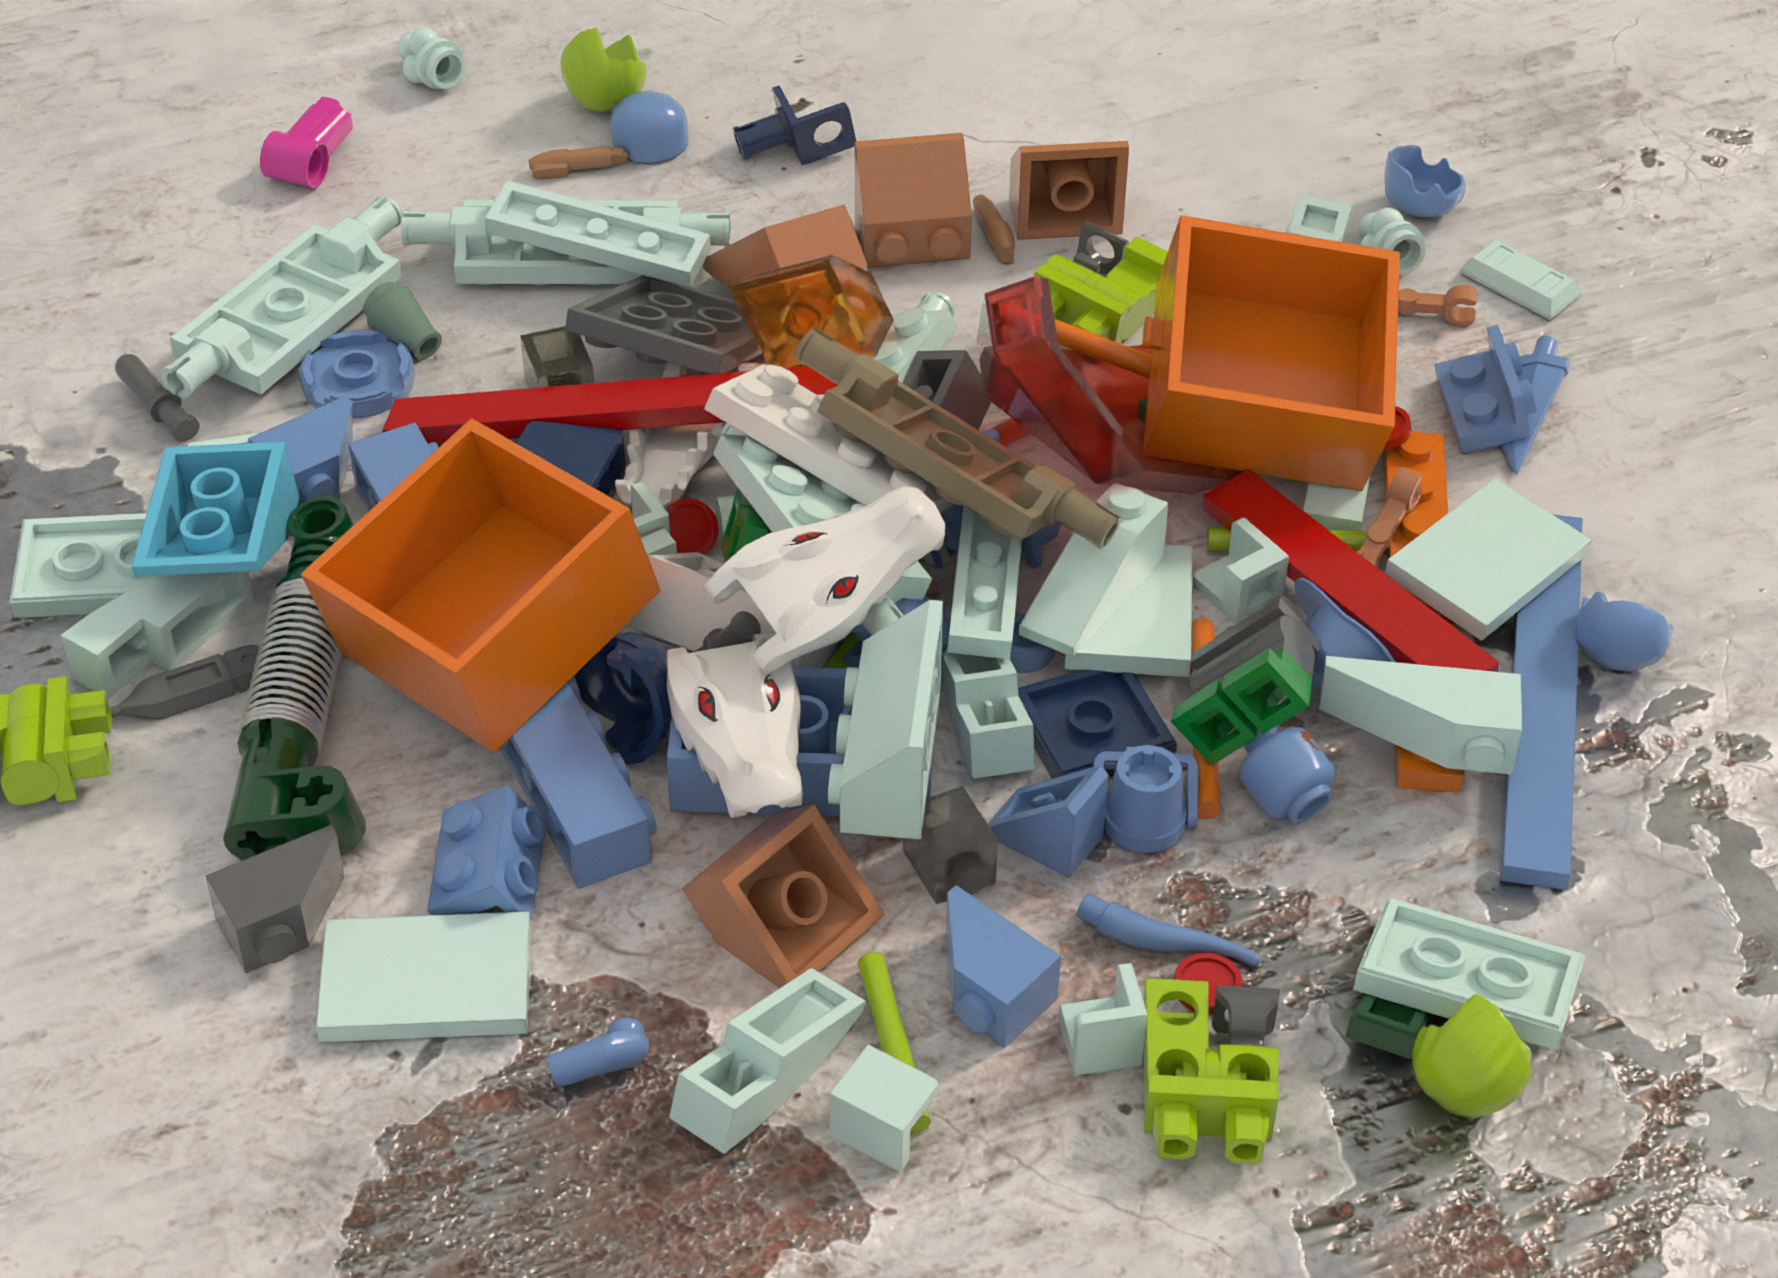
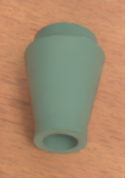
[363,282,442,360]

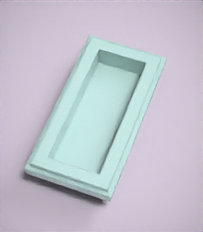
[1460,240,1582,320]

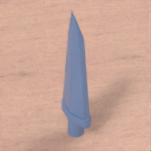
[1502,336,1570,475]

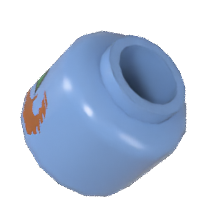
[1239,727,1336,824]

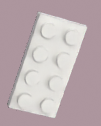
[704,364,954,513]

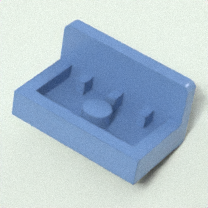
[427,785,545,921]

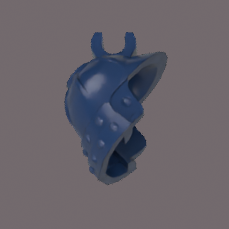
[574,632,672,765]

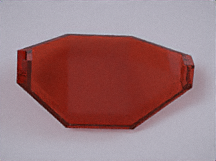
[976,277,1243,494]

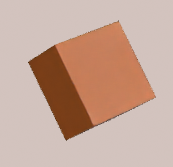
[1142,215,1400,491]
[301,418,661,753]

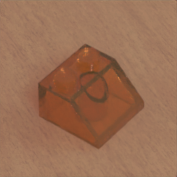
[729,255,894,368]

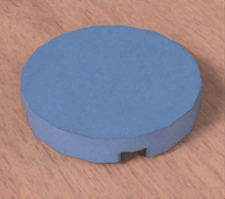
[299,330,415,418]

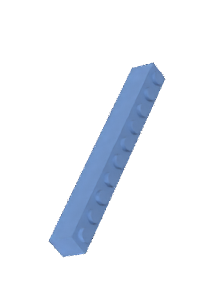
[348,423,657,889]

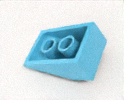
[131,441,299,577]

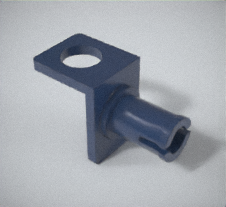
[732,85,856,165]

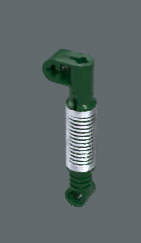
[223,496,366,860]

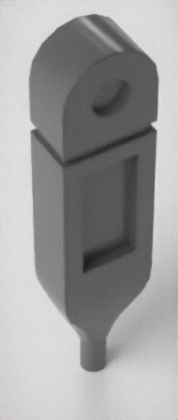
[110,645,259,720]

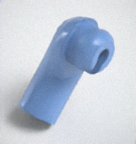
[548,1018,650,1088]

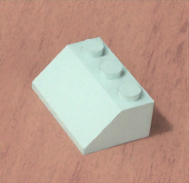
[828,600,943,839]

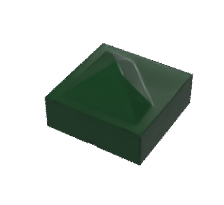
[1345,993,1432,1060]

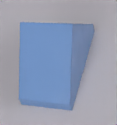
[983,765,1109,878]

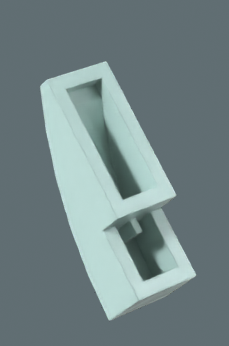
[61,572,254,699]
[941,643,1035,779]
[669,968,866,1154]

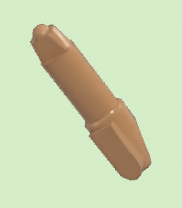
[529,146,629,179]
[972,194,1015,263]

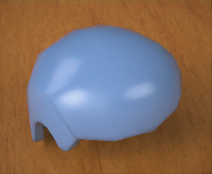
[610,90,688,163]
[1384,145,1466,218]
[1576,591,1674,672]

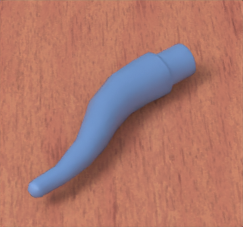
[1077,893,1261,967]

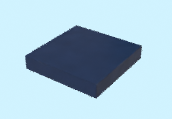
[1018,670,1177,779]

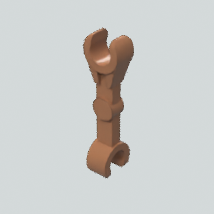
[1398,285,1478,327]
[1356,467,1422,567]

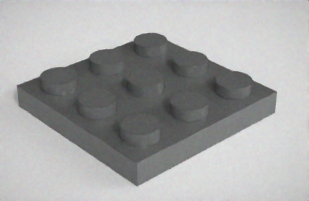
[565,275,794,375]

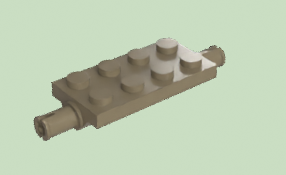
[795,328,1122,549]

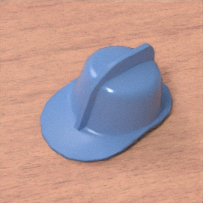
[1295,578,1395,692]

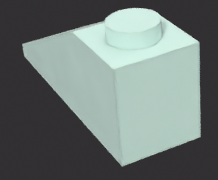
[1019,482,1168,657]
[1319,656,1522,775]

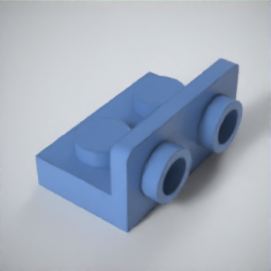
[1434,325,1536,454]

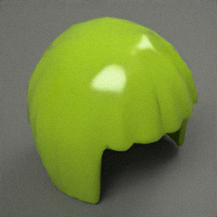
[560,27,646,112]
[1413,994,1532,1118]

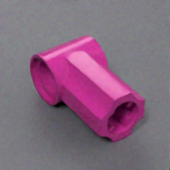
[260,97,353,188]

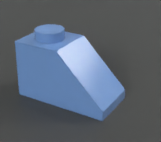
[248,396,353,505]
[946,885,1061,1048]

